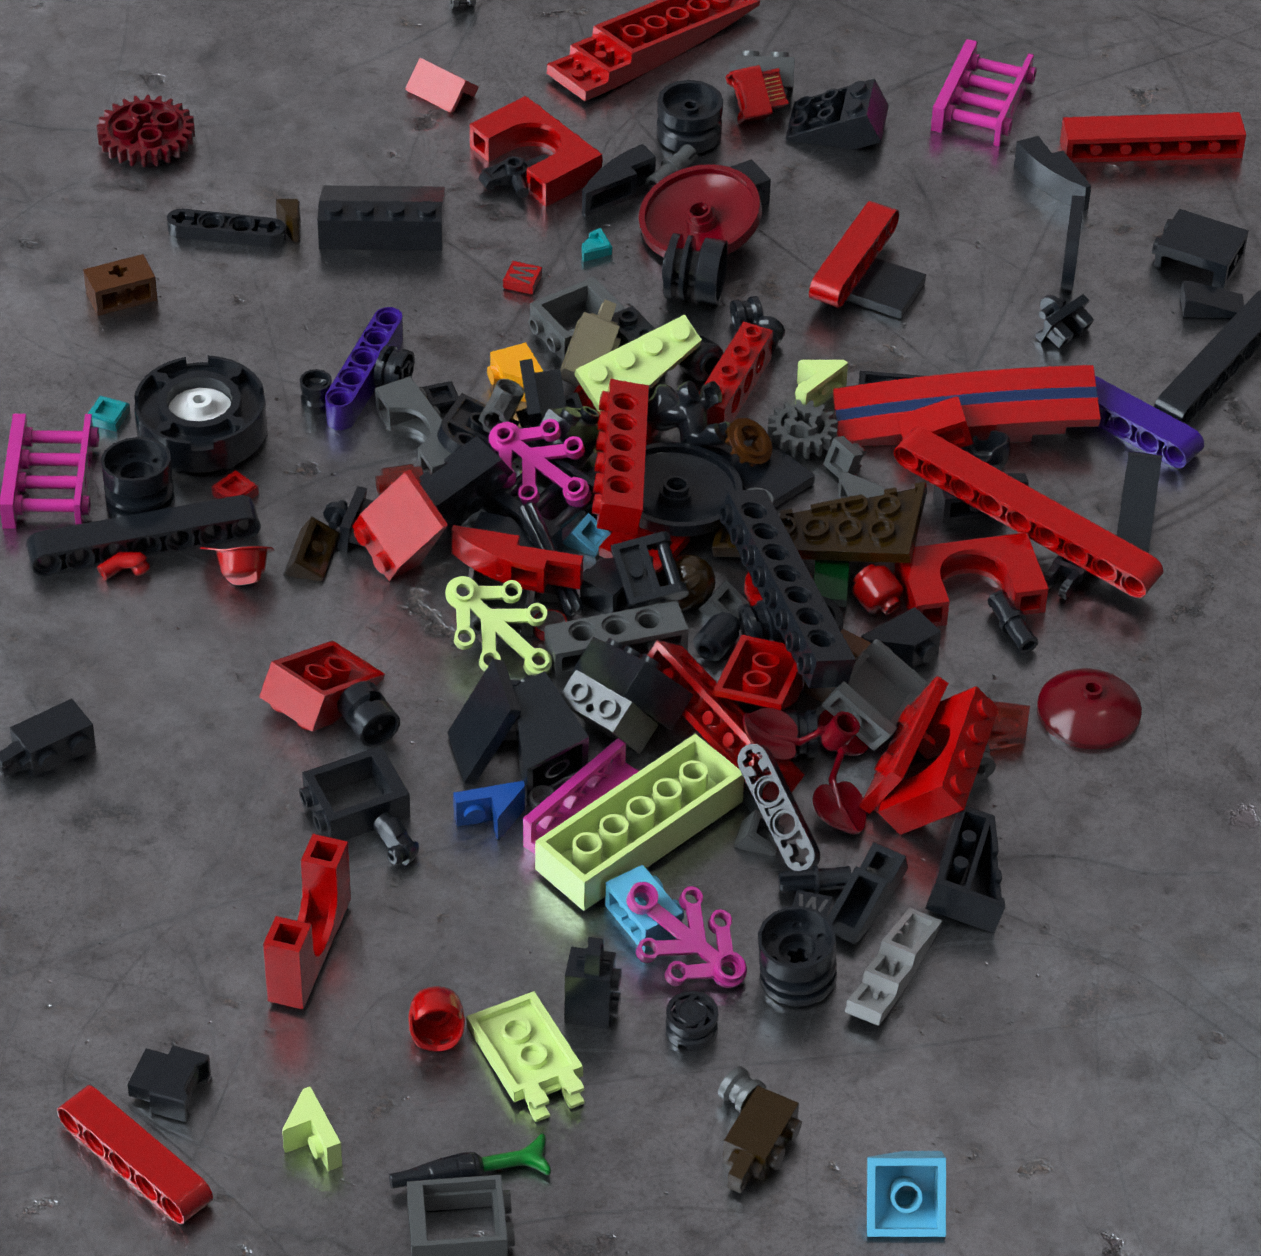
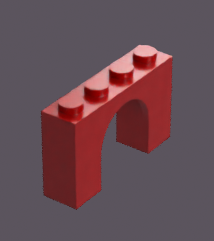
[470,96,603,207]
[894,532,1049,627]
[878,686,999,835]
[263,834,351,1009]

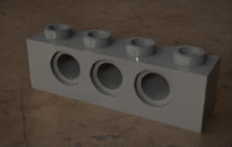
[545,601,689,678]

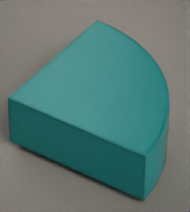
[582,228,613,262]

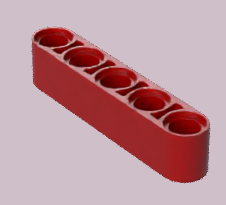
[809,201,900,308]
[57,1085,213,1225]

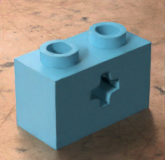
[605,865,684,953]

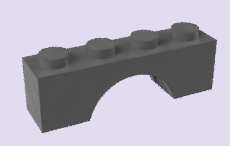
[375,376,451,475]

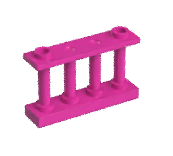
[931,39,1037,146]
[0,414,99,529]

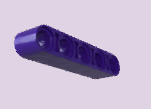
[325,307,403,430]
[1095,376,1204,468]

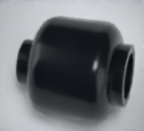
[679,335,724,382]

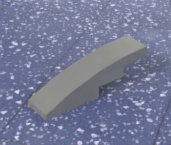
[845,908,943,1026]

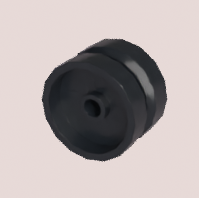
[656,80,723,154]

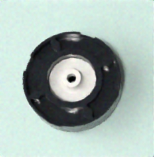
[134,355,267,473]

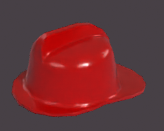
[200,546,274,585]

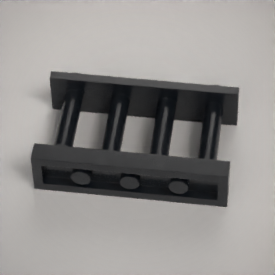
[481,434,599,552]

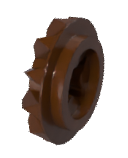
[725,418,772,467]

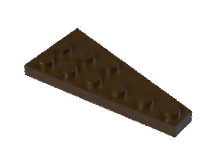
[712,481,927,563]

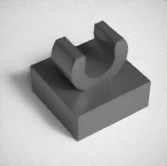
[823,436,867,478]

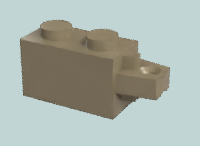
[560,299,621,386]

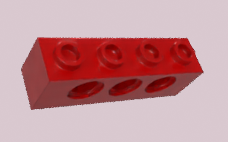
[699,322,773,425]

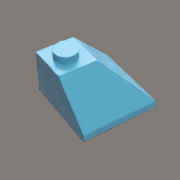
[867,1151,946,1237]

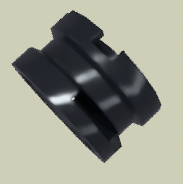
[373,345,415,387]
[738,600,781,643]
[786,709,818,758]
[666,991,719,1051]

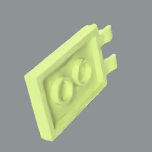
[466,991,585,1122]

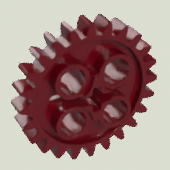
[97,95,195,167]

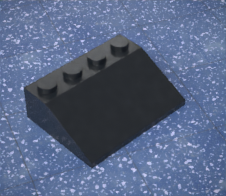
[317,185,445,250]

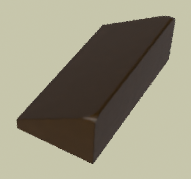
[284,516,340,582]

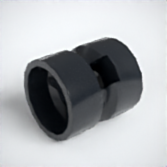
[337,681,400,747]

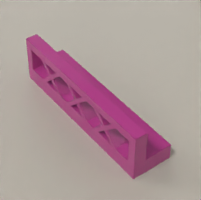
[523,738,639,854]

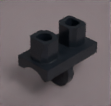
[1035,294,1094,349]
[323,486,373,552]

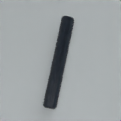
[519,501,583,617]

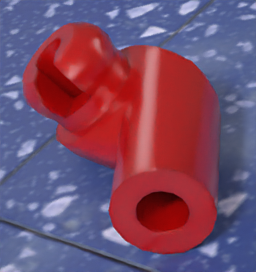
[97,552,150,580]

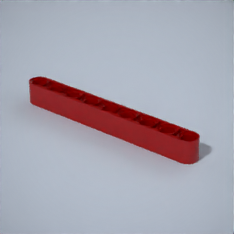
[894,427,1163,598]

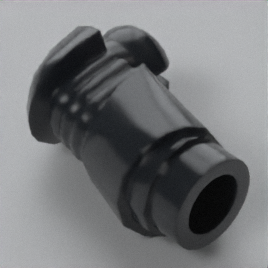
[373,812,419,866]

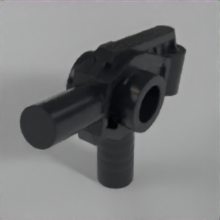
[479,154,548,198]

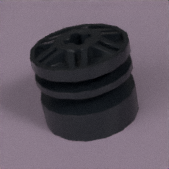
[662,233,728,305]
[101,437,175,518]
[758,906,837,1007]

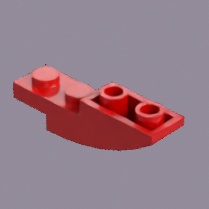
[452,525,583,593]

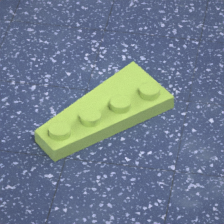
[574,315,702,414]

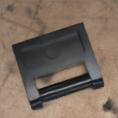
[611,531,689,609]

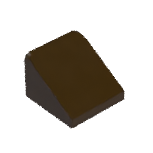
[276,199,301,242]

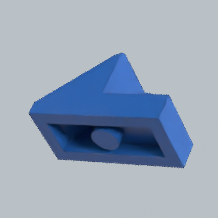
[453,781,525,840]

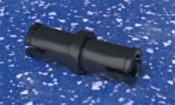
[987,590,1038,653]

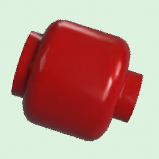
[853,564,903,615]

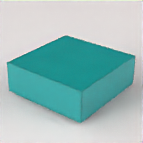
[88,396,130,432]

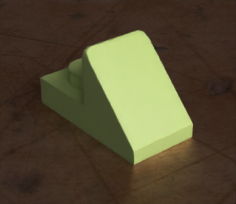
[795,360,848,407]
[282,1086,342,1171]

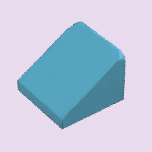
[563,513,611,557]

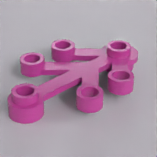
[489,419,591,507]
[626,882,747,988]

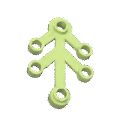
[445,576,552,676]

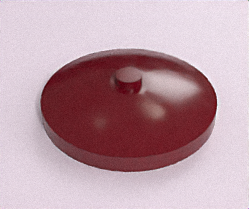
[639,164,762,258]

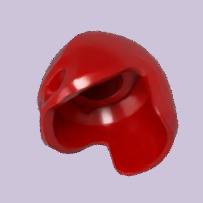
[408,986,465,1052]

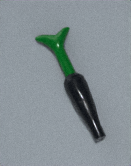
[389,1133,551,1189]

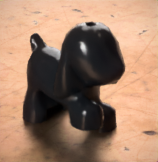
[647,380,730,449]

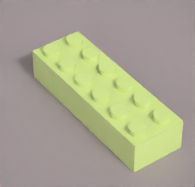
[535,734,744,911]

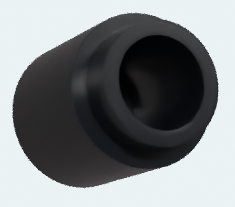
[693,612,740,661]

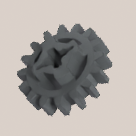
[767,399,838,459]

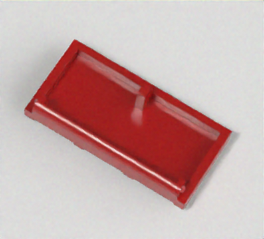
[859,676,949,814]

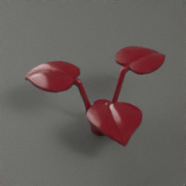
[743,708,869,834]

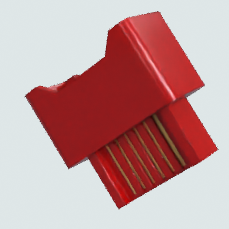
[725,65,789,124]

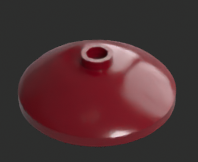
[1037,668,1142,750]

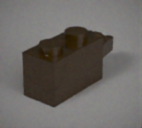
[722,1085,802,1193]

